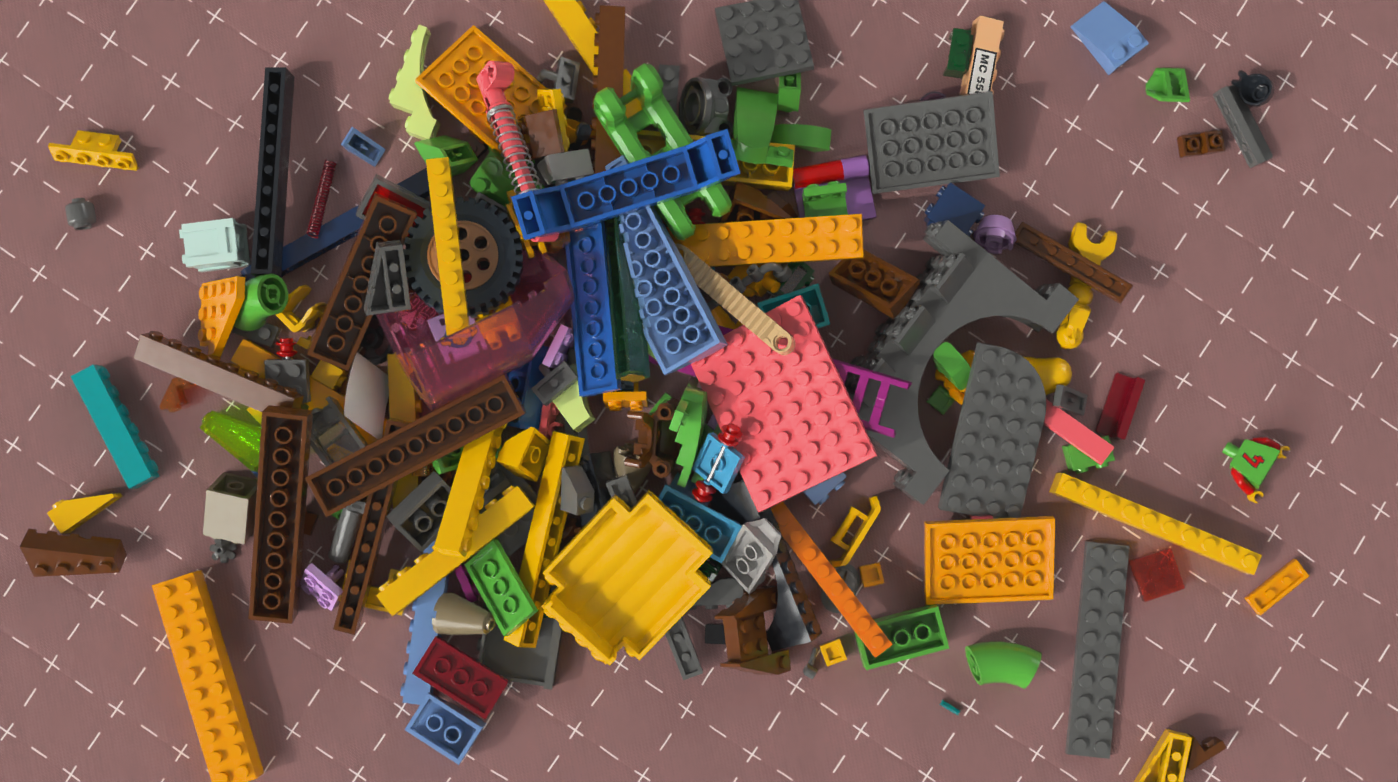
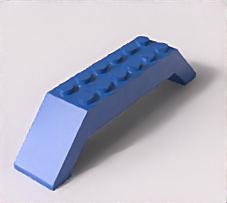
[511,129,741,240]

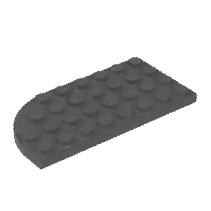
[938,342,1046,518]

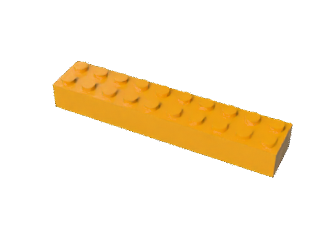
[152,570,264,782]

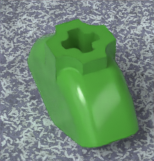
[933,342,971,390]

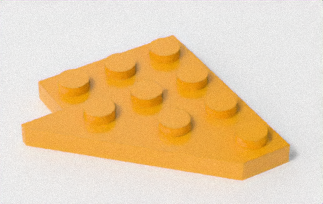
[198,276,245,357]

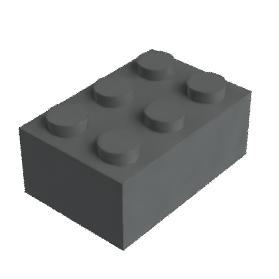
[386,471,451,552]

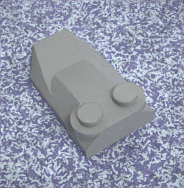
[721,518,781,594]

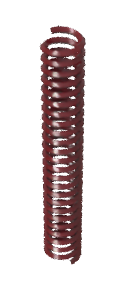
[307,159,337,238]

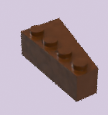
[20,528,127,577]

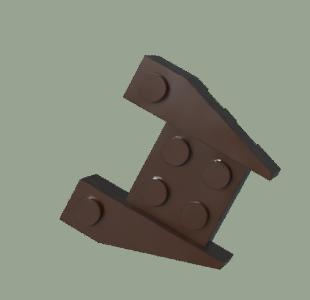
[715,585,791,675]

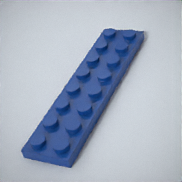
[564,221,622,397]

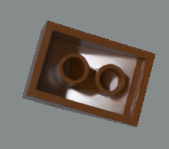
[718,181,792,223]

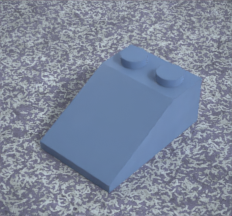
[1071,1,1149,75]
[405,692,486,765]

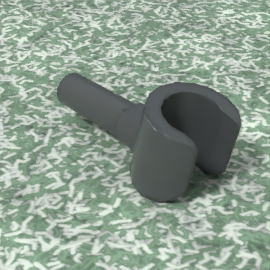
[803,647,818,679]

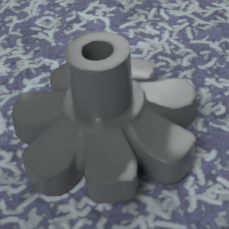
[210,539,237,563]

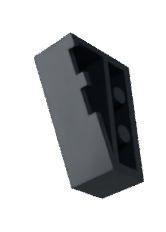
[579,451,616,526]

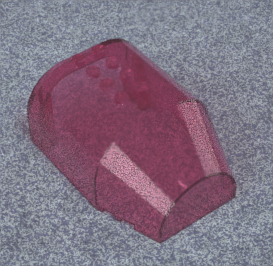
[376,245,575,411]

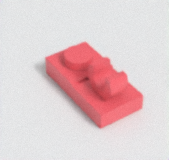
[539,401,563,440]

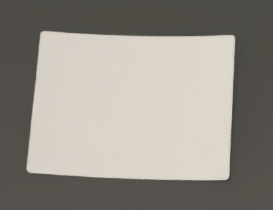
[344,352,389,440]

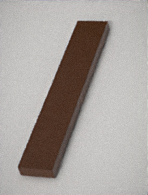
[1015,222,1133,304]

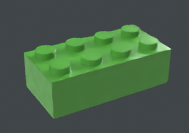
[854,604,949,670]

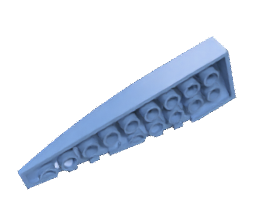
[605,155,728,375]

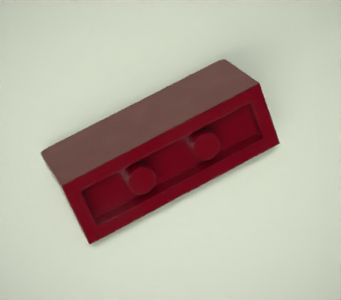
[1095,373,1145,440]

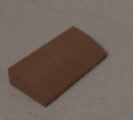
[828,250,920,319]

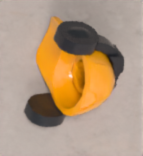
[565,107,596,151]

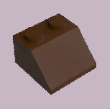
[518,109,565,161]

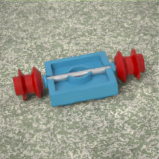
[692,423,745,503]

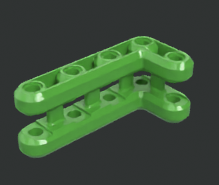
[594,63,732,240]

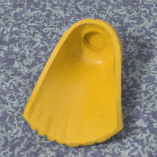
[1024,357,1072,395]

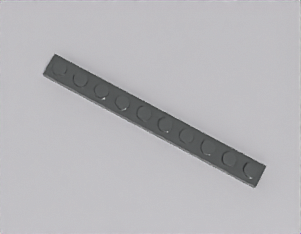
[606,474,703,680]

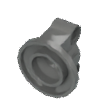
[679,77,733,137]

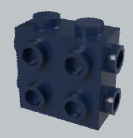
[923,182,985,237]

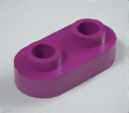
[454,563,480,603]

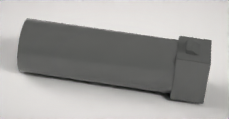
[328,496,367,563]

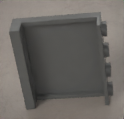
[475,601,563,690]

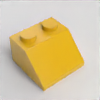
[496,427,550,482]

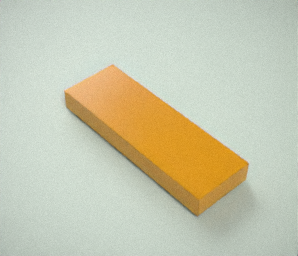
[1245,559,1309,615]

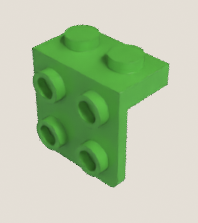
[802,181,848,217]

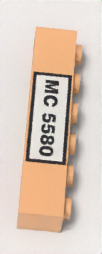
[959,16,1005,95]

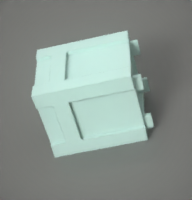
[179,218,251,272]

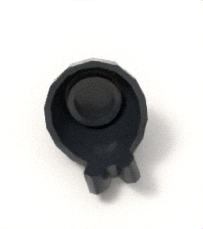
[1231,70,1274,107]

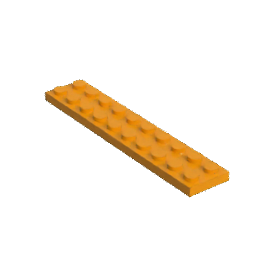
[666,214,864,267]

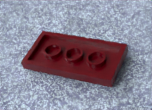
[412,635,509,719]

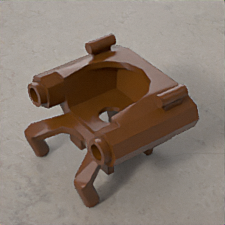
[624,398,684,478]

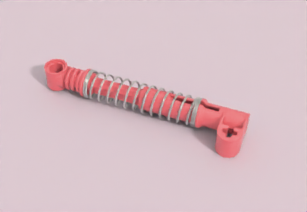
[476,61,559,242]

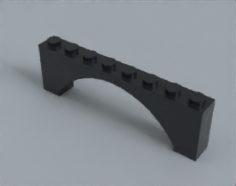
[710,479,823,651]

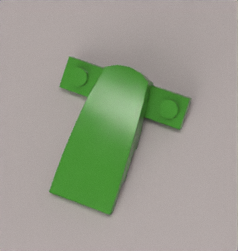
[731,87,794,168]
[669,377,707,488]

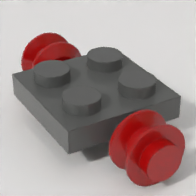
[264,337,311,409]

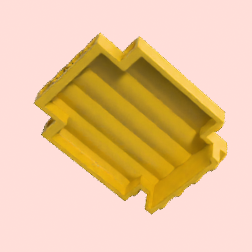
[541,490,713,665]

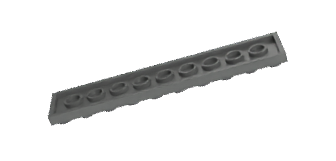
[1065,541,1130,759]

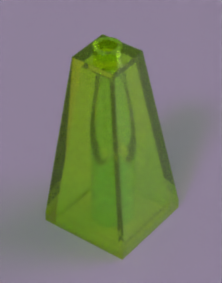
[199,411,261,472]

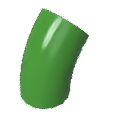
[234,274,288,331]
[965,641,1042,689]

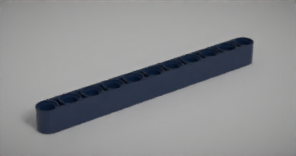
[240,168,430,282]

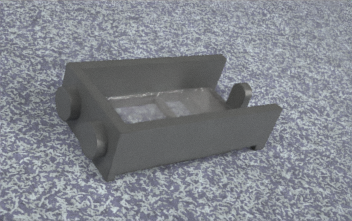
[311,396,368,467]

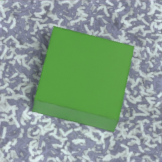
[926,385,955,415]

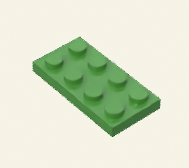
[465,539,538,636]

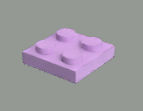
[542,324,575,368]

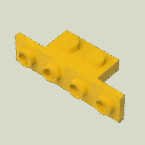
[48,130,138,171]

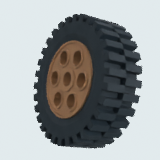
[403,197,524,319]

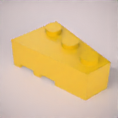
[1134,729,1192,782]

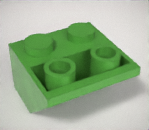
[414,135,478,176]

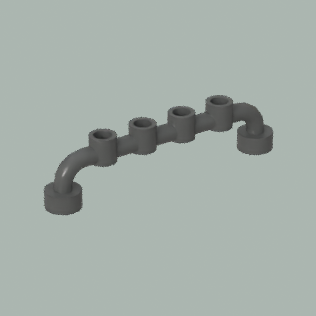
[707,262,792,312]

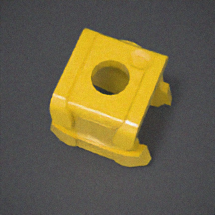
[275,285,327,332]

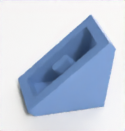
[341,127,386,167]

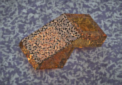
[159,377,197,413]

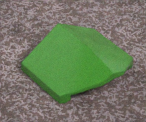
[1145,68,1190,102]

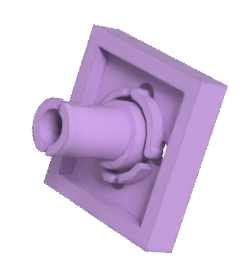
[300,563,345,611]

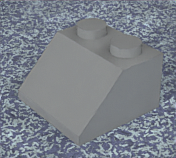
[537,149,594,186]

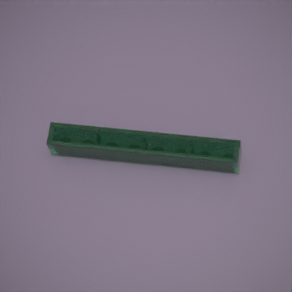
[605,216,650,382]

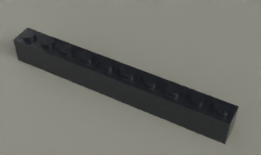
[251,67,295,278]

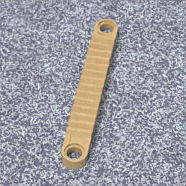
[675,244,796,355]

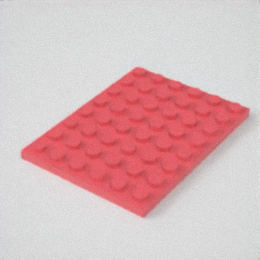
[691,295,878,512]

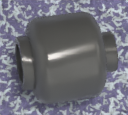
[65,198,96,230]

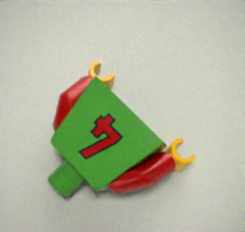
[1222,437,1290,503]

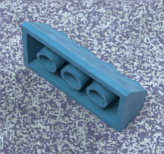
[658,484,742,563]

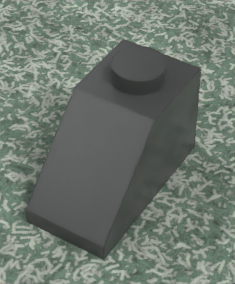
[560,465,594,515]

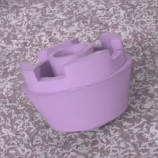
[974,215,1016,254]

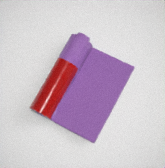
[792,155,877,220]

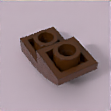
[1177,130,1225,158]

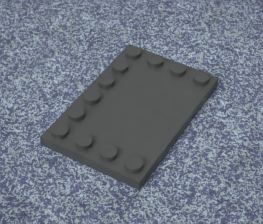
[863,91,1000,194]

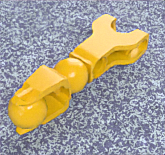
[1056,222,1117,349]

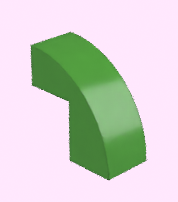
[771,124,831,152]

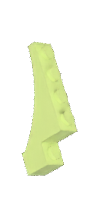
[389,25,440,140]

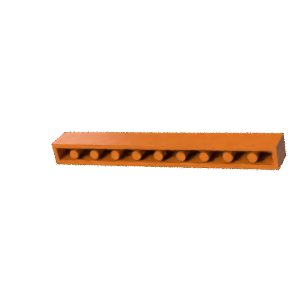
[771,502,893,658]

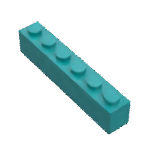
[70,364,160,489]

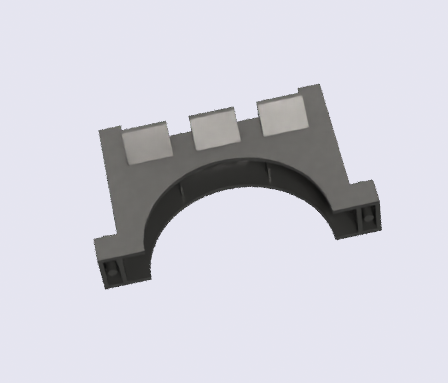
[845,220,1079,505]

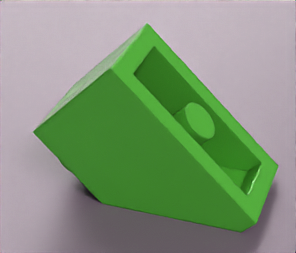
[777,72,801,112]

